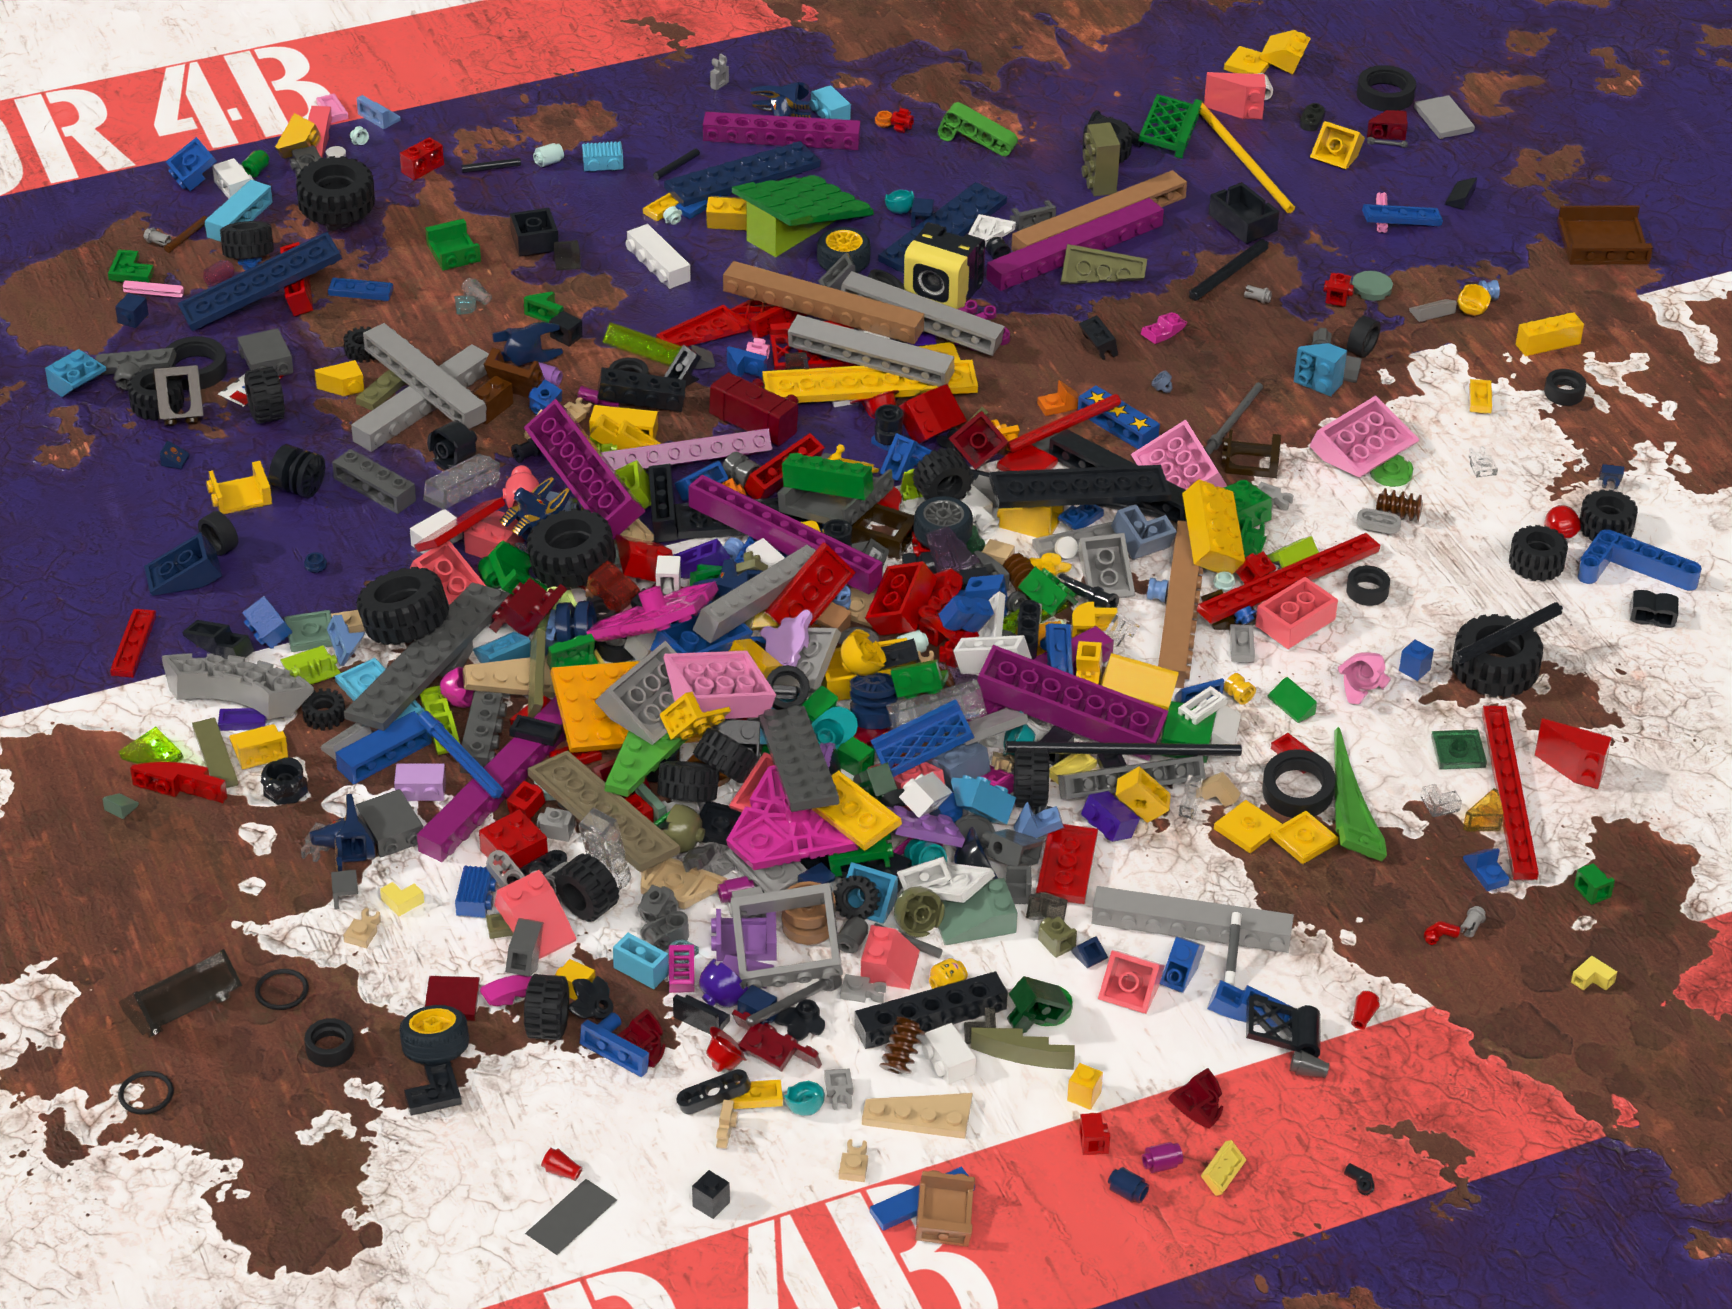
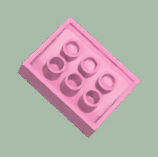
[1310,396,1419,478]
[1131,420,1227,490]
[663,651,776,719]

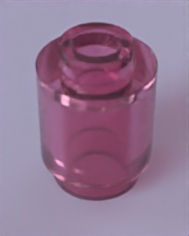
[203,260,235,287]

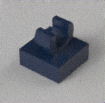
[1599,464,1624,490]

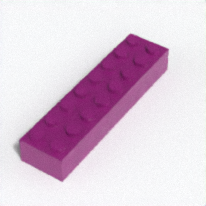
[524,399,645,539]
[973,645,1169,761]

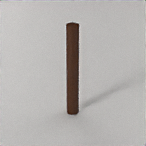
[164,216,208,253]

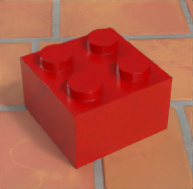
[479,809,548,874]

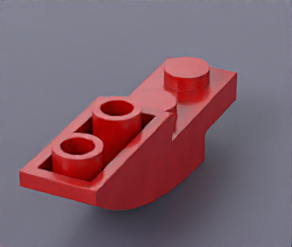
[130,762,227,803]

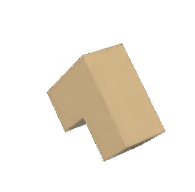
[1196,772,1241,807]

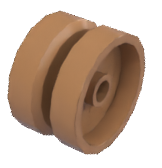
[781,881,836,945]

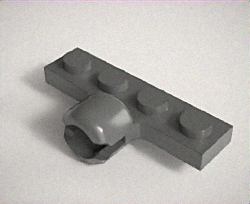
[95,348,177,391]

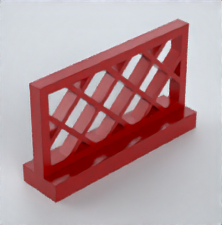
[730,299,807,338]
[770,321,858,370]

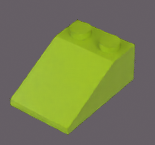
[581,460,651,511]

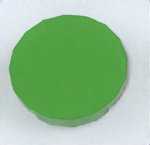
[1370,455,1414,487]

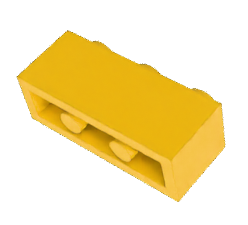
[1516,312,1584,356]
[589,405,658,439]

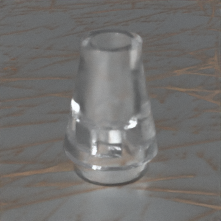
[461,278,492,305]

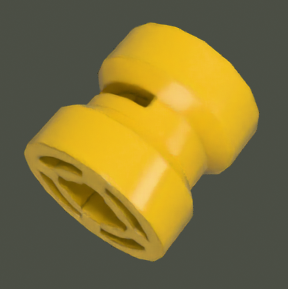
[1223,673,1256,705]

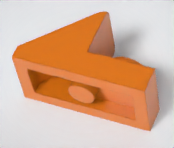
[1037,380,1079,416]

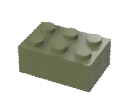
[1082,122,1120,196]

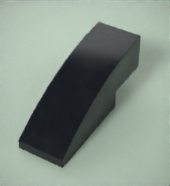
[182,620,254,659]

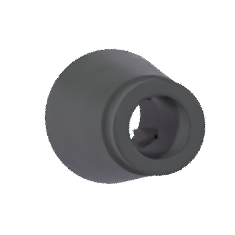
[1290,1050,1329,1078]

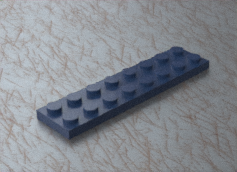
[664,141,821,207]
[878,182,1007,273]
[177,232,343,331]

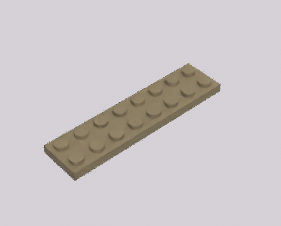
[528,751,680,872]

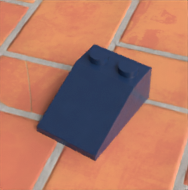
[144,532,222,596]

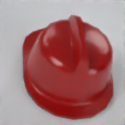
[850,390,899,419]
[706,1027,747,1072]

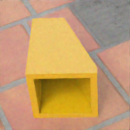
[997,506,1065,538]

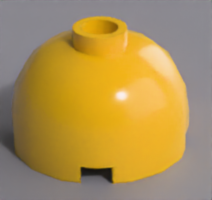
[841,629,886,676]

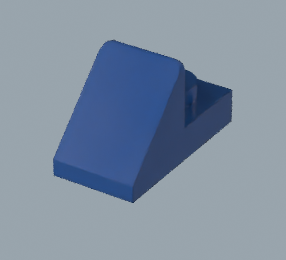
[727,346,767,377]
[880,433,918,481]
[1463,848,1510,891]

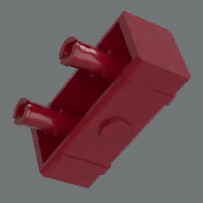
[709,372,799,446]

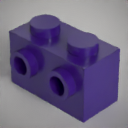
[1081,791,1140,842]

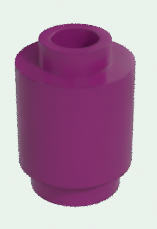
[717,876,754,904]
[1142,1142,1183,1173]

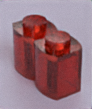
[587,561,640,613]

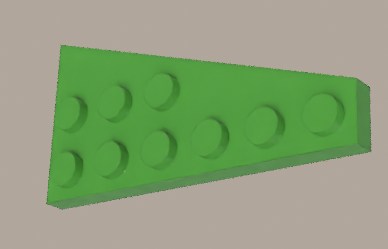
[604,731,688,797]

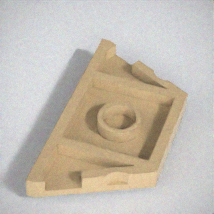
[641,858,727,909]

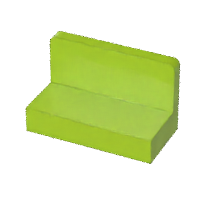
[1267,536,1319,568]

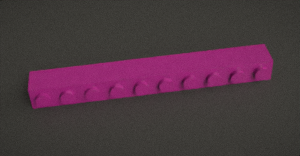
[986,198,1164,291]
[688,475,883,595]
[417,696,566,862]

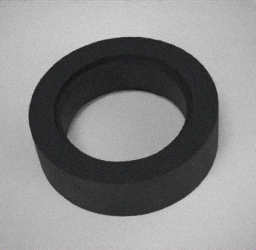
[1357,65,1416,112]
[166,336,227,390]
[1262,749,1335,818]

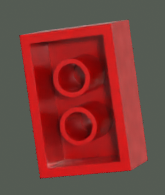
[865,561,937,636]

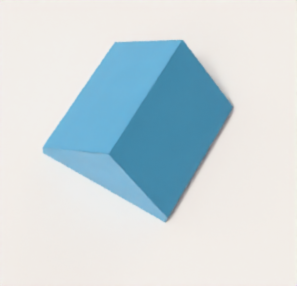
[473,632,531,663]
[846,862,898,924]

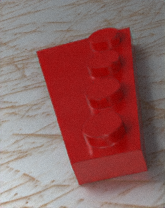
[656,304,748,351]

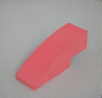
[308,106,332,158]

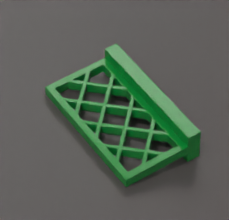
[1139,94,1203,159]

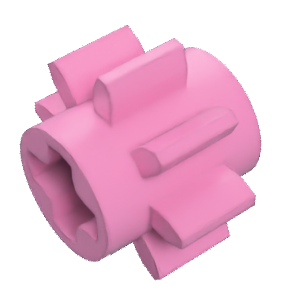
[746,338,770,360]

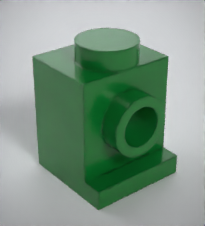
[1574,863,1615,905]

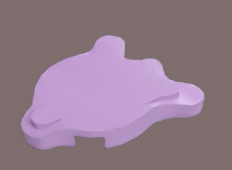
[760,610,813,667]

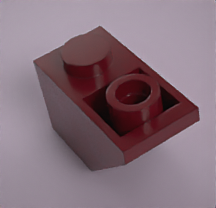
[1367,110,1408,140]

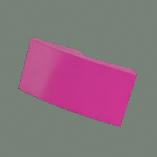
[1141,312,1187,344]
[480,975,532,1006]

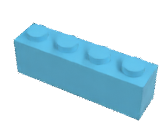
[205,180,273,242]

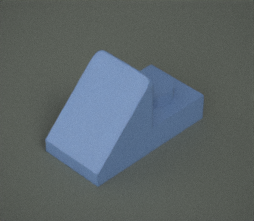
[327,615,365,666]
[1014,802,1064,838]

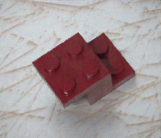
[489,578,567,637]

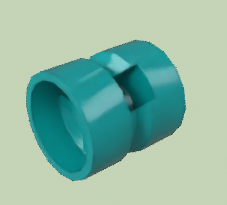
[904,838,947,867]

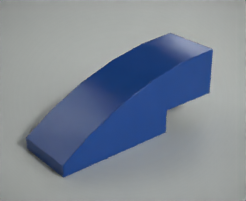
[1207,980,1293,1027]

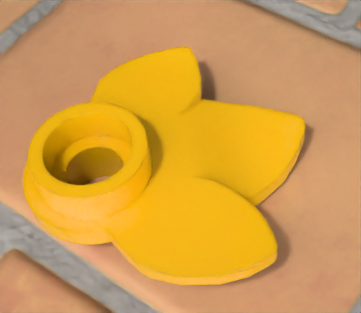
[1029,553,1072,576]

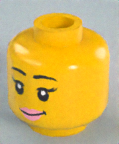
[929,958,968,989]

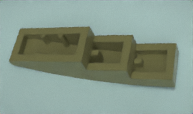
[971,1027,1075,1070]

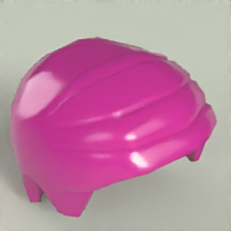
[440,667,474,708]

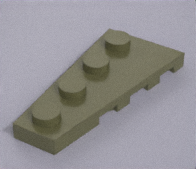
[1060,244,1147,285]

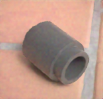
[838,917,868,953]

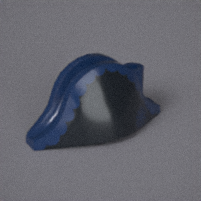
[954,826,998,879]

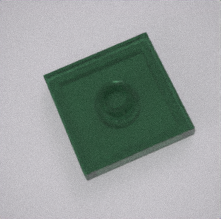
[1431,729,1487,769]

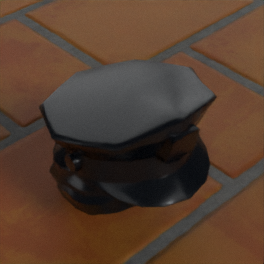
[260,757,308,805]

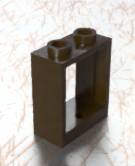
[851,503,914,559]

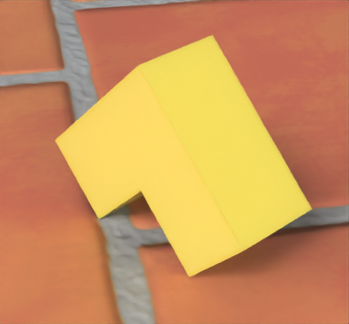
[380,882,424,916]
[1571,956,1617,991]

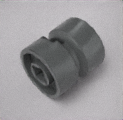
[723,451,761,488]

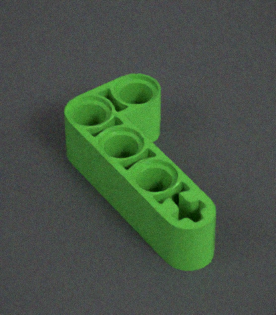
[938,102,1018,156]

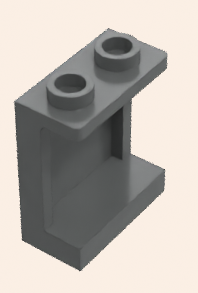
[237,328,293,376]
[355,789,423,858]

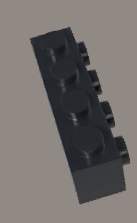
[597,367,686,412]

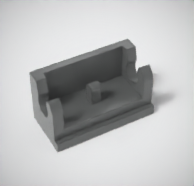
[1010,200,1056,231]

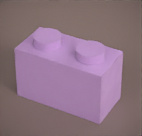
[394,764,446,801]

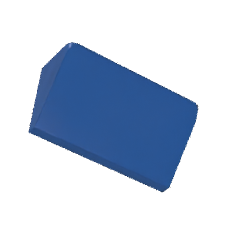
[1174,678,1224,703]

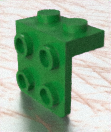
[1223,480,1272,533]
[1018,566,1078,617]
[547,634,598,670]
[890,659,949,699]

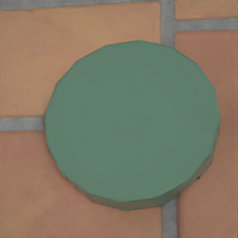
[1352,271,1393,301]

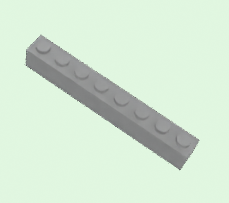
[841,271,1005,356]
[788,315,954,387]
[363,323,487,429]
[351,344,489,452]
[693,545,816,643]
[1091,886,1294,953]

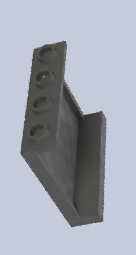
[778,453,894,525]

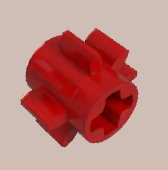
[891,108,914,133]
[939,640,959,669]

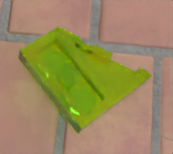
[118,726,184,764]

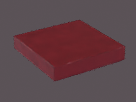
[425,976,480,1021]

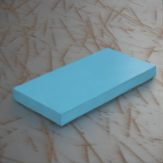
[335,658,424,722]

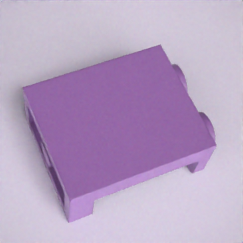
[711,909,777,961]

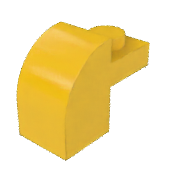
[1071,602,1118,639]
[1076,641,1102,684]

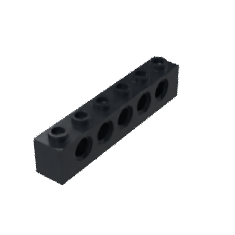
[854,971,1008,1049]

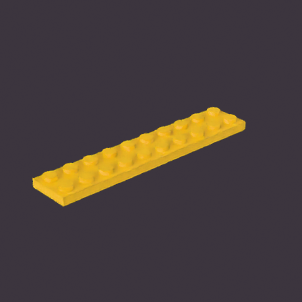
[762,360,978,403]

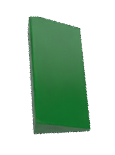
[1268,677,1317,723]

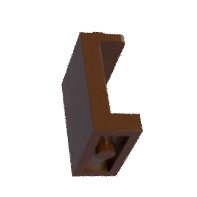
[483,347,545,398]

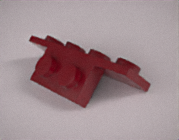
[732,1009,822,1072]

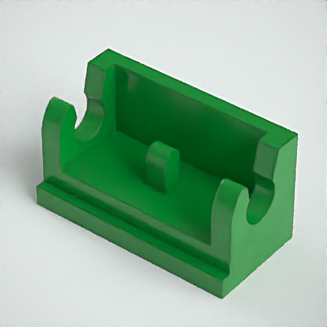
[1241,517,1267,558]

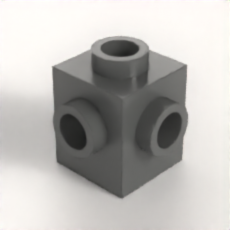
[637,885,679,922]

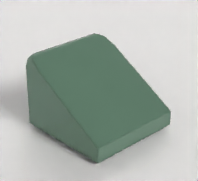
[103,793,139,819]

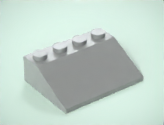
[595,641,676,745]

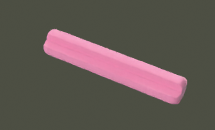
[1376,192,1388,233]
[123,281,184,298]

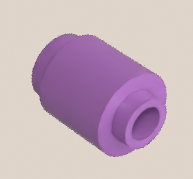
[539,362,563,387]

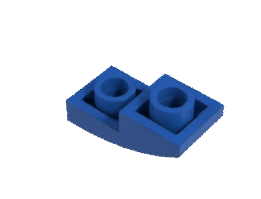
[1058,505,1104,530]

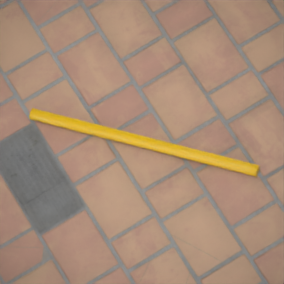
[1200,102,1295,214]

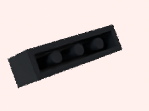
[649,463,678,542]

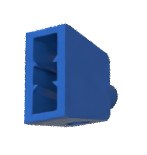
[956,574,1009,622]

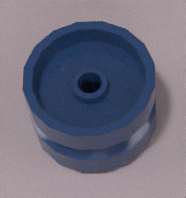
[555,600,597,651]

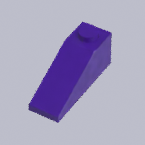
[673,538,730,578]

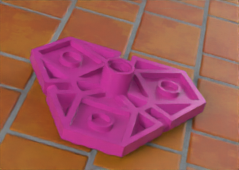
[587,581,718,642]
[726,765,859,870]

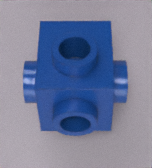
[529,379,562,414]

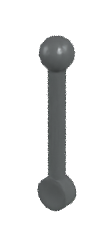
[1367,137,1408,148]

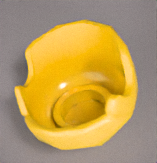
[1457,284,1491,316]

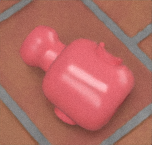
[503,465,539,508]

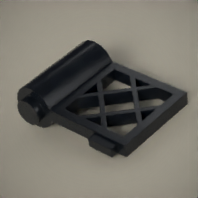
[1246,994,1321,1058]

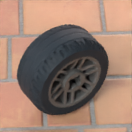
[914,496,973,551]

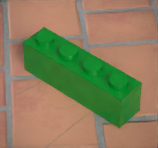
[782,453,874,500]

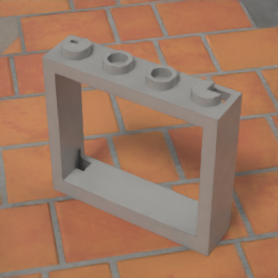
[731,883,843,990]

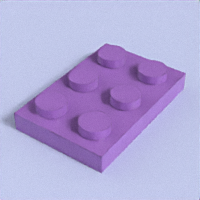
[886,806,965,848]

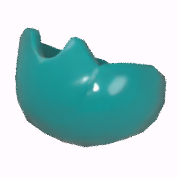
[885,190,915,214]
[784,1080,825,1116]

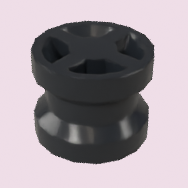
[986,237,1011,260]

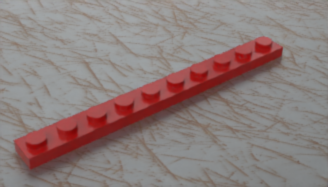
[1197,533,1381,624]
[1482,706,1539,880]

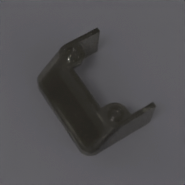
[119,949,242,1038]

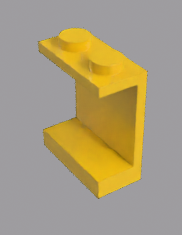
[206,461,272,514]

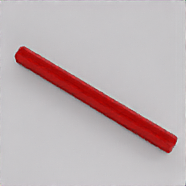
[1007,394,1121,453]

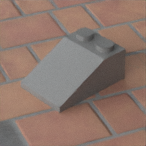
[1078,533,1135,598]

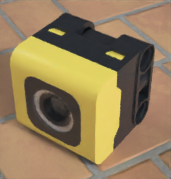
[904,222,985,309]

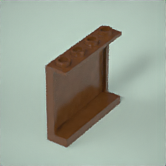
[1557,205,1653,265]

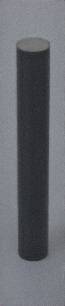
[653,148,700,180]
[461,158,521,173]

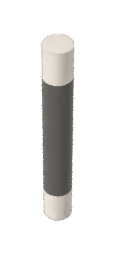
[1225,912,1242,986]

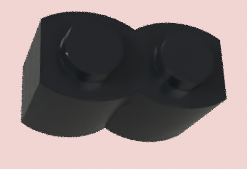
[1630,590,1679,628]

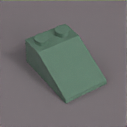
[938,878,1018,945]

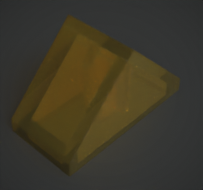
[1463,788,1504,832]

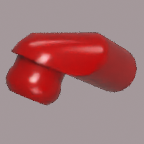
[1424,921,1460,945]

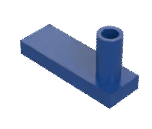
[1040,623,1073,675]
[580,1013,649,1077]

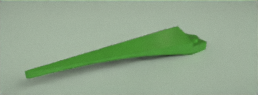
[1334,726,1387,862]

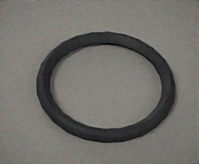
[255,969,309,1010]
[118,1071,174,1114]

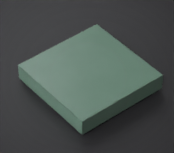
[284,610,333,653]

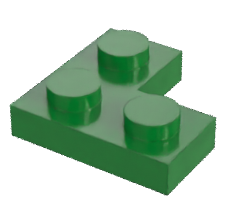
[108,249,154,283]

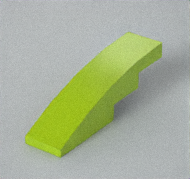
[419,686,460,755]

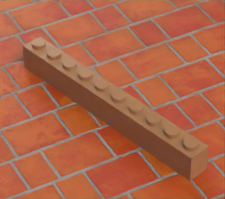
[1011,170,1187,252]
[723,261,924,344]
[1158,521,1203,688]

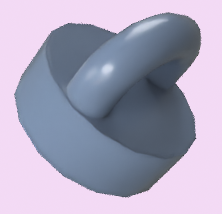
[1151,371,1172,393]

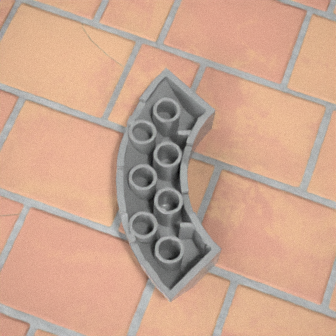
[162,653,314,719]

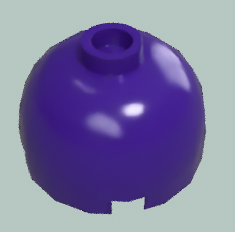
[699,959,748,1008]

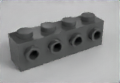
[332,449,416,514]
[460,691,507,774]

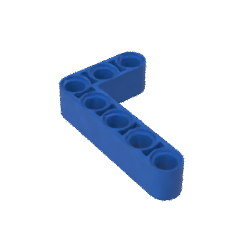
[1577,530,1702,591]

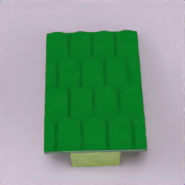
[732,175,873,257]

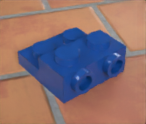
[166,137,217,191]

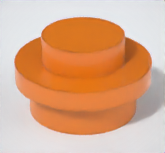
[875,111,892,128]

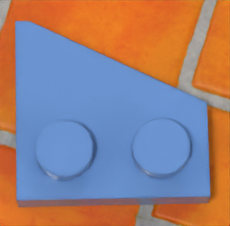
[545,609,557,656]

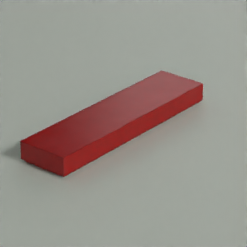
[110,609,157,678]

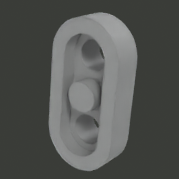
[1357,508,1401,534]

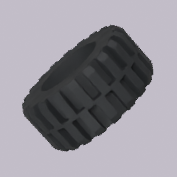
[296,156,375,226]
[527,509,616,589]
[356,567,449,645]
[1452,614,1544,698]

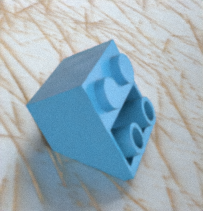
[1294,343,1347,397]
[45,349,106,397]
[951,775,1016,825]

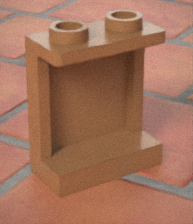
[915,1170,975,1247]

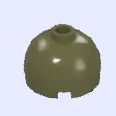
[663,804,705,854]
[894,886,945,938]

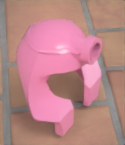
[1338,652,1391,704]

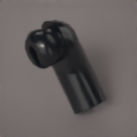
[1344,1163,1375,1195]

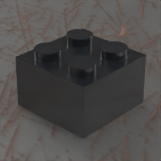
[510,208,559,256]

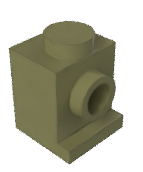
[1038,916,1077,958]

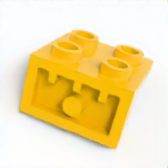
[659,692,731,740]
[229,724,288,770]

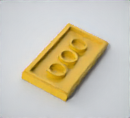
[812,771,902,851]

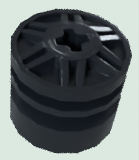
[269,444,326,498]

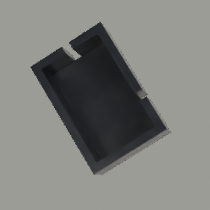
[1209,182,1280,244]

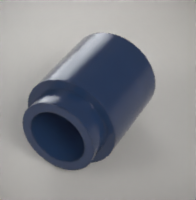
[1108,1167,1149,1203]

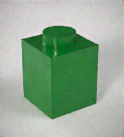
[837,737,875,776]

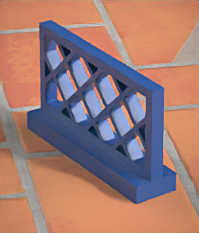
[871,699,975,777]

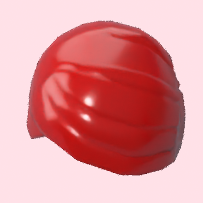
[1544,505,1581,538]

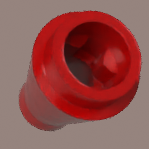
[1351,991,1380,1030]
[541,1147,583,1181]

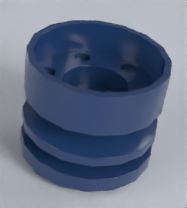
[850,672,899,729]

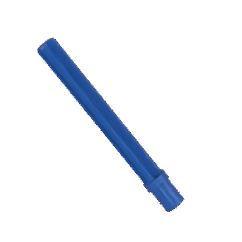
[418,711,504,799]

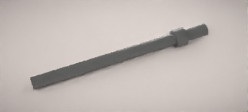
[1204,382,1263,456]

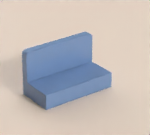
[357,95,400,129]

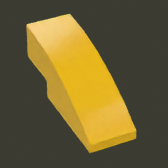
[589,413,660,450]

